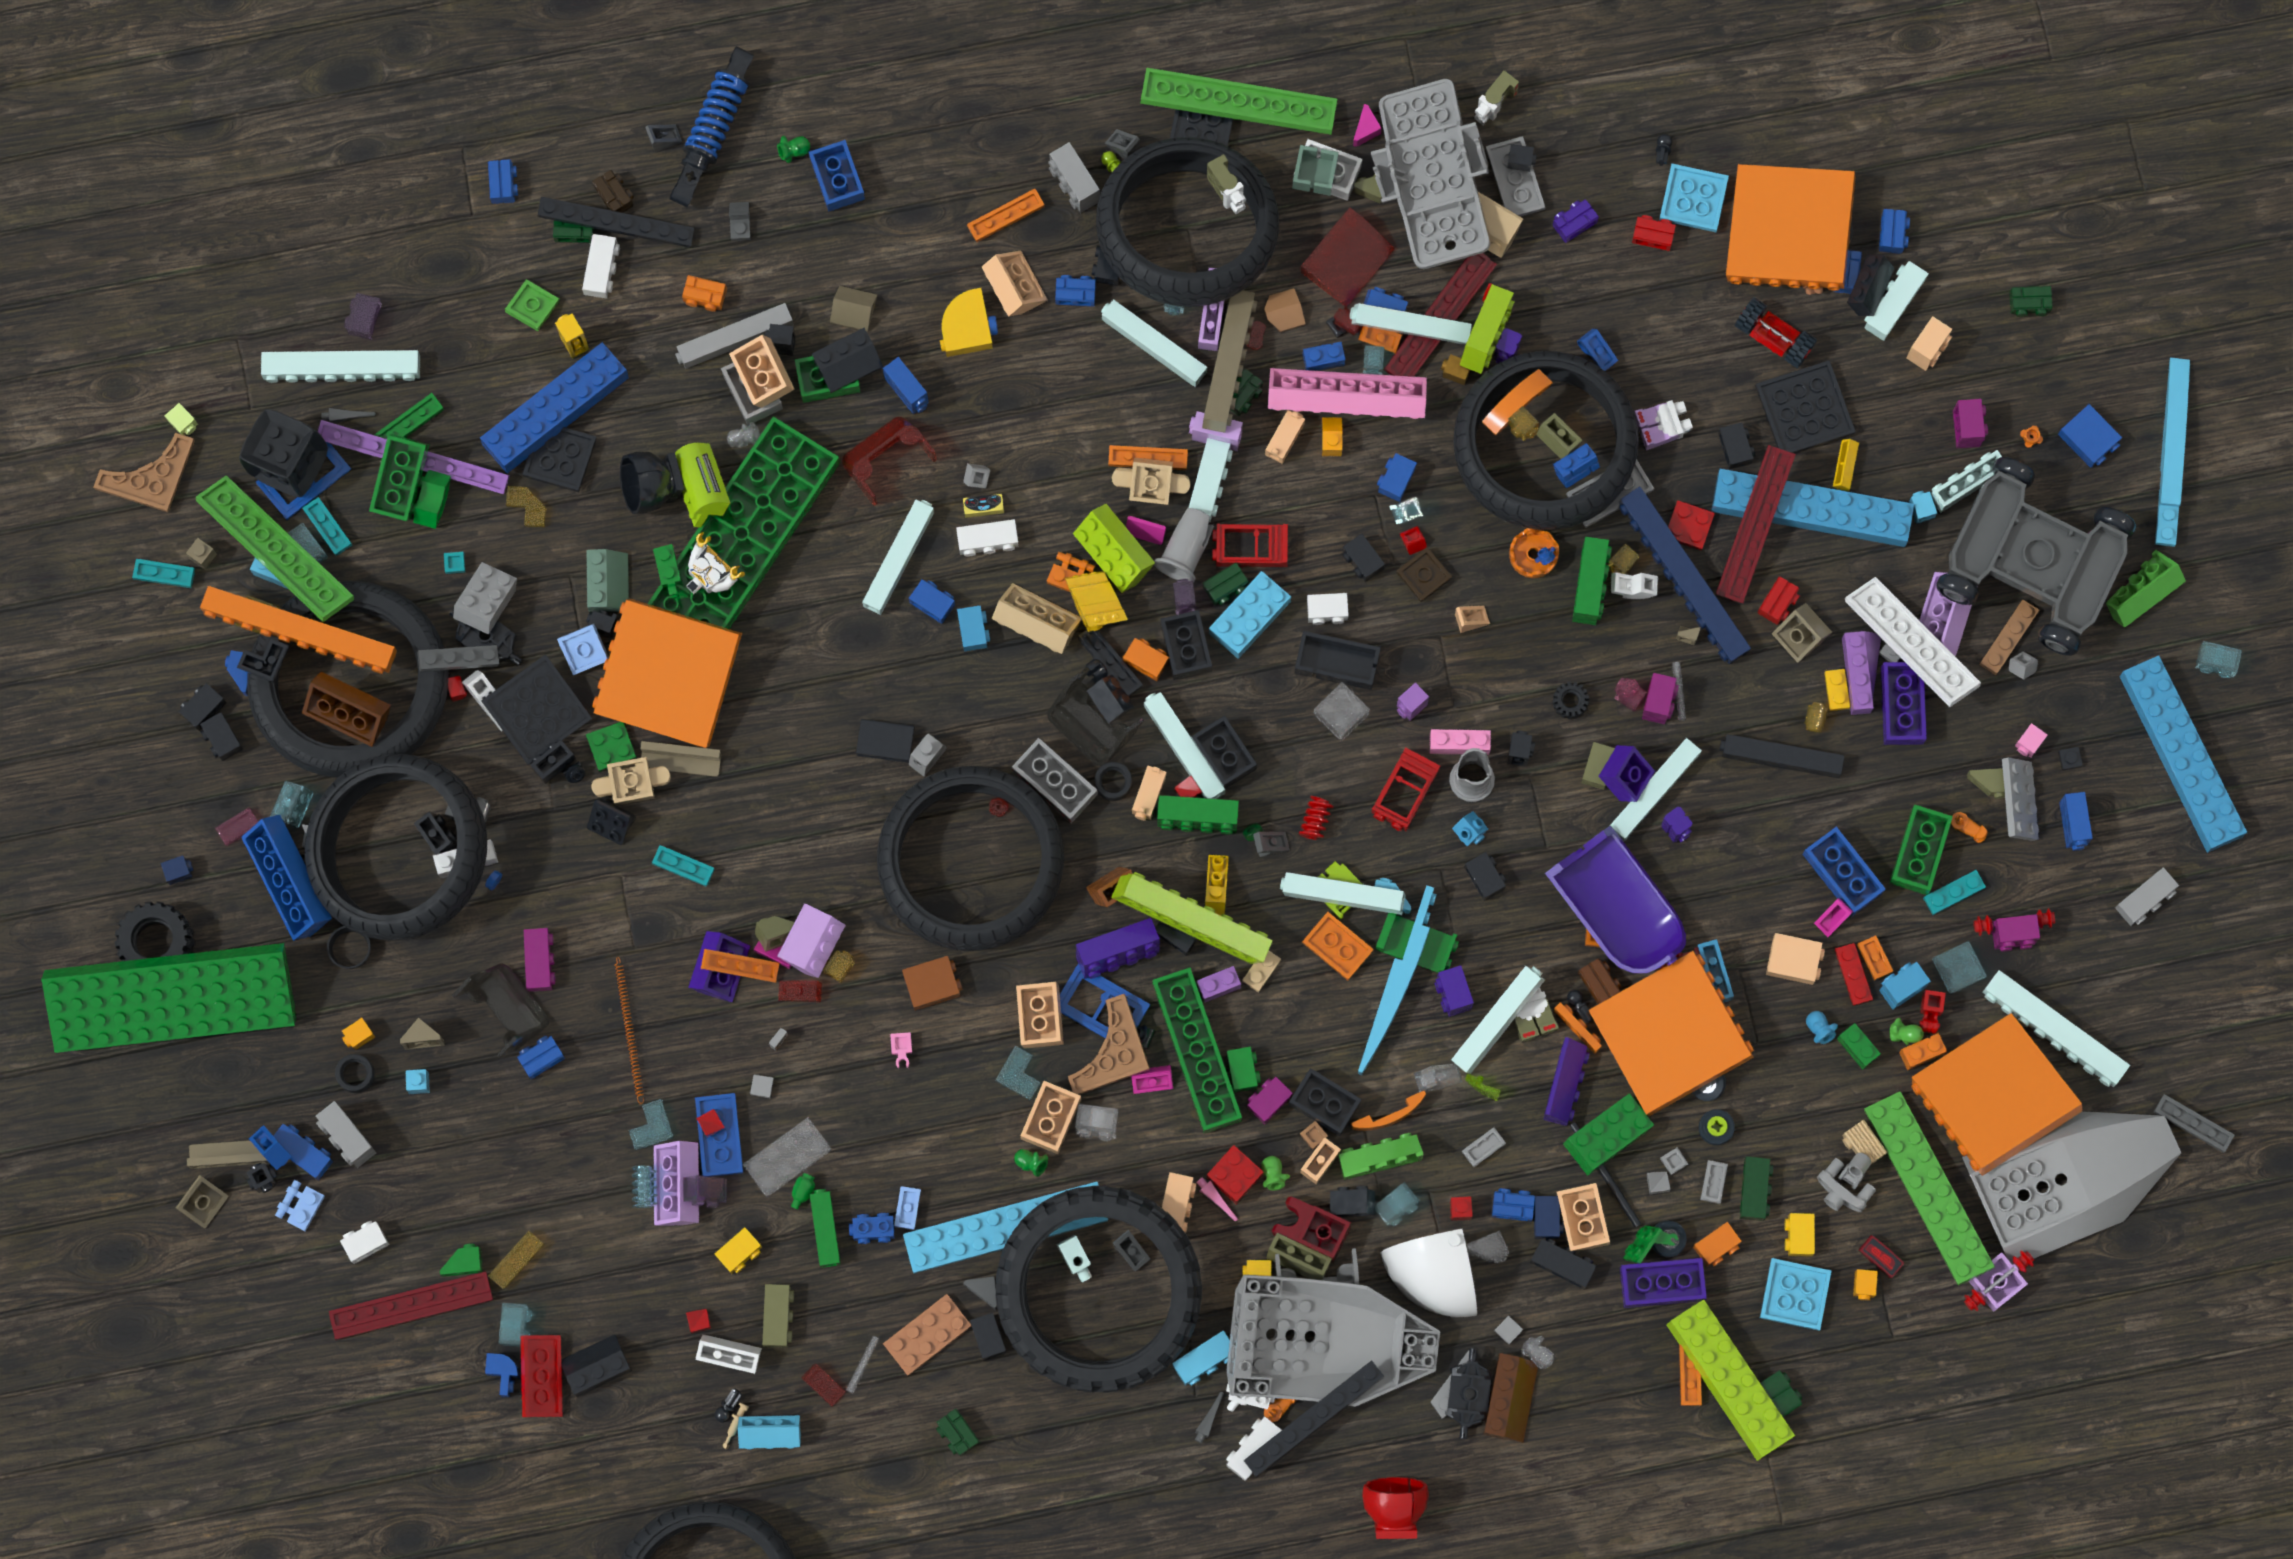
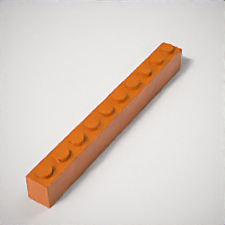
[200,586,397,674]

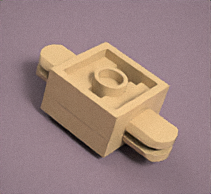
[1112,458,1190,505]
[592,757,671,806]

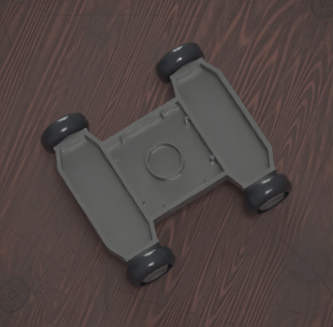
[1936,457,2136,656]

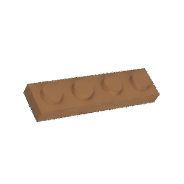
[1979,600,2039,675]

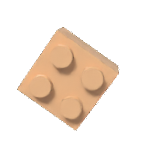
[1907,316,1952,371]

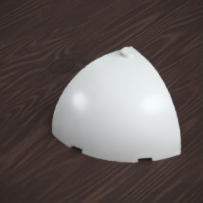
[1380,1229,1477,1317]

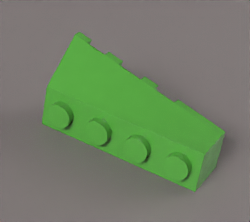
[2106,550,2186,627]
[1338,1133,1423,1180]

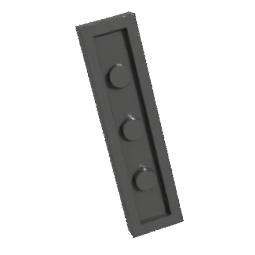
[417,645,499,672]
[2153,1094,2234,1153]

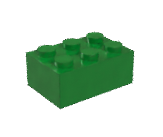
[795,356,860,403]

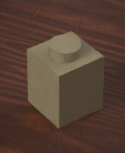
[186,538,217,570]

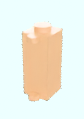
[1265,410,1305,464]
[1132,766,1166,821]

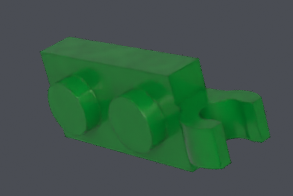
[653,544,682,599]

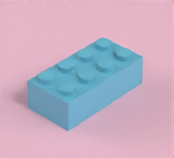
[1209,571,1291,659]

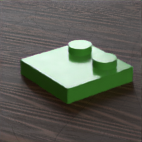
[505,279,559,331]

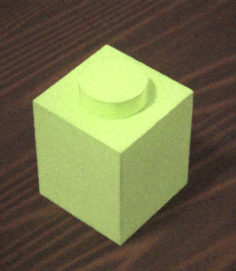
[165,403,198,436]

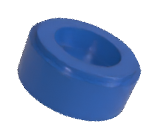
[988,316,998,336]
[485,870,503,891]

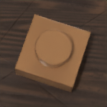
[1300,1121,1328,1150]

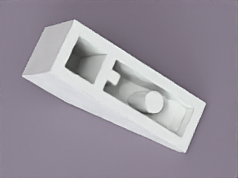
[462,670,503,731]

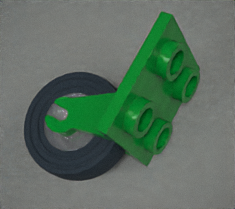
[1623,1220,1687,1264]

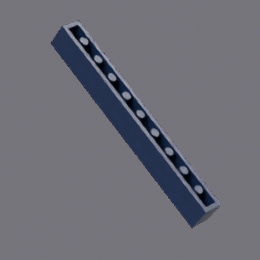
[1619,486,1751,664]

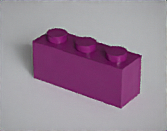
[524,928,556,992]

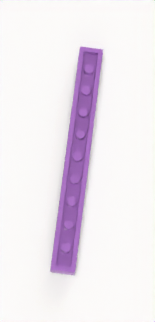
[318,420,510,494]

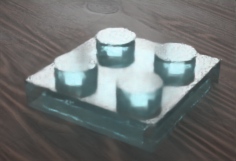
[1932,941,1987,994]

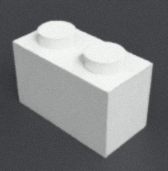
[1307,593,1348,625]
[340,1221,390,1264]

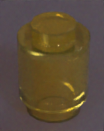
[1804,702,1828,732]

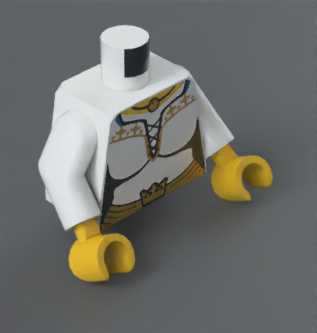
[686,532,745,594]

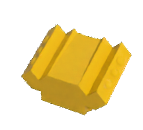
[1065,571,1128,632]

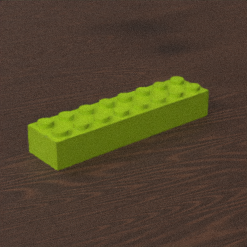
[1111,872,1272,964]
[1667,1299,1795,1461]

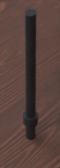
[1570,1122,1641,1227]

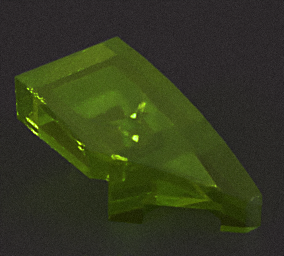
[1465,1074,1501,1100]

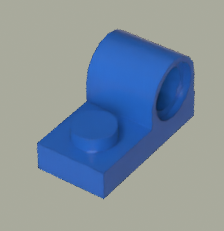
[1577,329,1618,371]

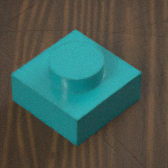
[444,552,465,574]

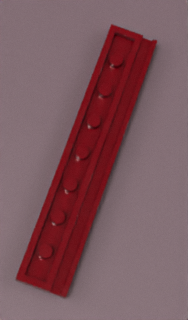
[1383,253,1497,377]
[1716,445,1796,603]
[329,1272,494,1340]

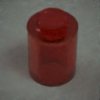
[1333,307,1362,336]

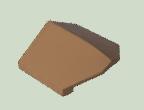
[1264,288,1306,333]

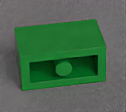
[1837,1023,1881,1070]
[1227,1047,1261,1093]

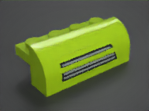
[675,443,730,527]

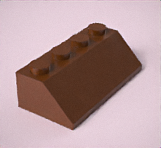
[302,672,391,747]
[1483,1353,1539,1443]

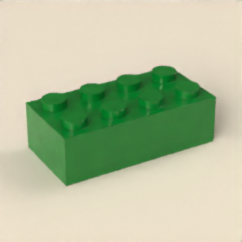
[369,434,430,521]
[1572,537,1612,625]
[1157,795,1239,834]
[1889,804,1953,895]
[1563,1093,1654,1176]

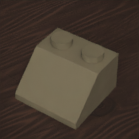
[1772,603,1832,663]

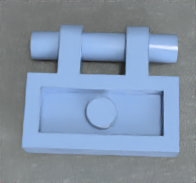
[275,1180,325,1232]

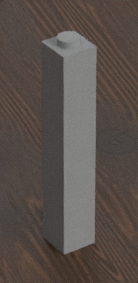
[675,303,794,369]

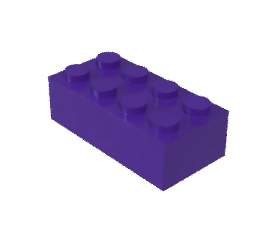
[1881,662,1926,745]
[1076,918,1160,979]
[1620,1258,1707,1308]

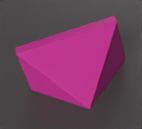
[1814,898,1853,937]

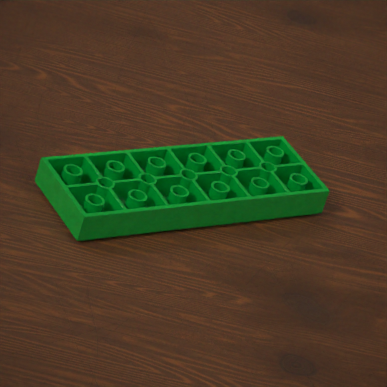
[648,416,840,629]
[41,943,296,1053]

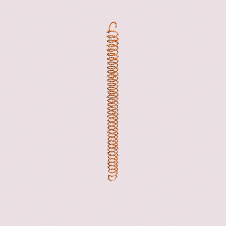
[614,956,644,1104]

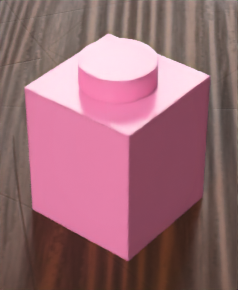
[2015,723,2047,757]

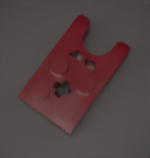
[1271,1197,1351,1264]

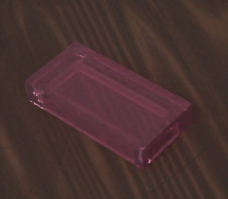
[215,808,258,846]

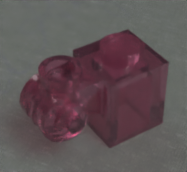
[1614,677,1647,712]

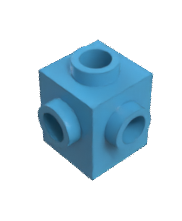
[1452,811,1488,846]

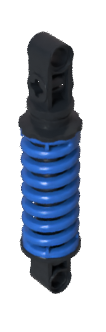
[669,46,754,208]

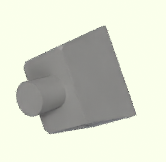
[909,734,947,777]

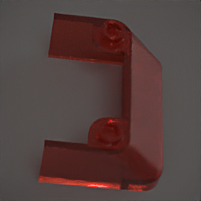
[842,417,937,506]

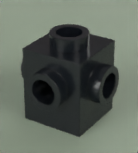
[246,1163,277,1193]

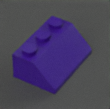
[688,931,750,1002]

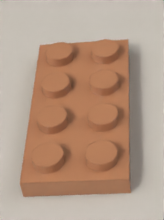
[883,1294,972,1376]

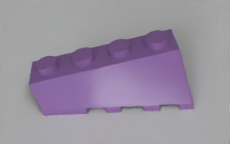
[1842,631,1881,715]

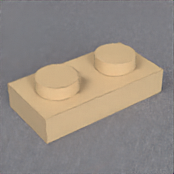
[1242,951,1281,993]

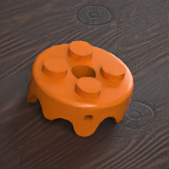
[1509,528,1559,578]

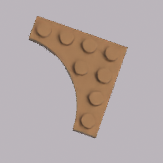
[93,433,195,512]
[1068,994,1150,1095]

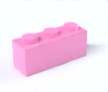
[1430,729,1491,755]

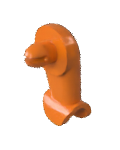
[1951,812,1988,843]
[1264,1398,1297,1422]

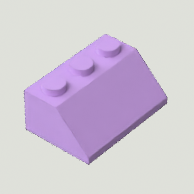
[777,904,845,978]

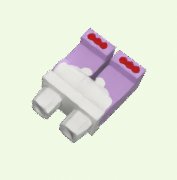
[1634,400,1693,450]

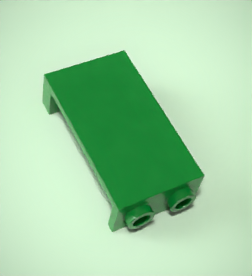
[1375,913,1459,973]

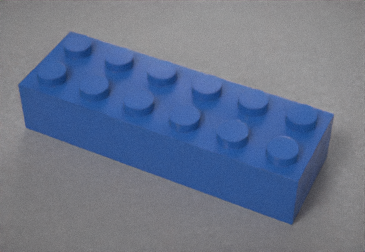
[241,814,332,941]

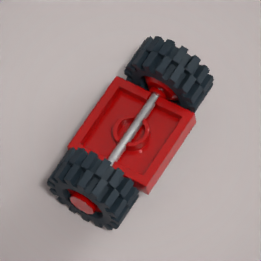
[1735,297,1817,369]

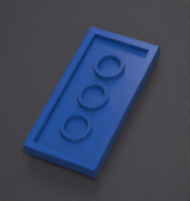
[695,1093,743,1178]

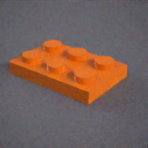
[1302,912,1374,981]

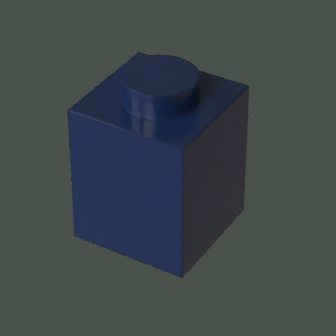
[161,855,194,885]

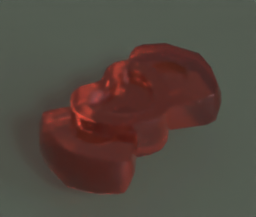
[1247,321,1266,350]

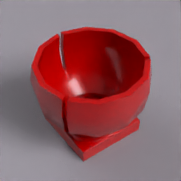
[1362,1477,1429,1539]

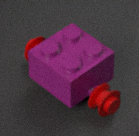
[1974,908,2055,952]

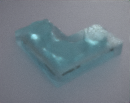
[996,1046,1040,1101]
[629,1099,674,1150]

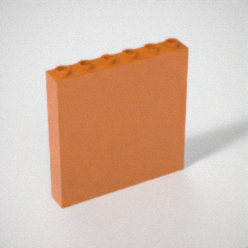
[1726,164,1856,291]
[592,599,742,748]
[1589,951,1754,1116]
[1911,1013,2082,1176]

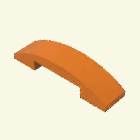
[1482,369,1553,435]
[1351,1091,1426,1131]

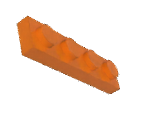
[967,189,1045,243]
[1108,445,1188,470]
[701,949,779,982]

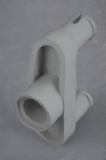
[1817,1158,1876,1212]

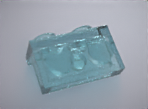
[270,781,313,828]

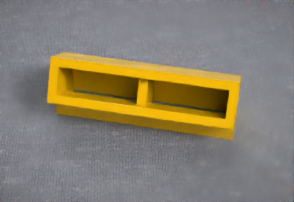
[1833,439,1859,492]

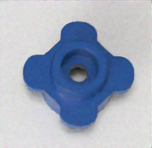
[1535,547,1555,565]

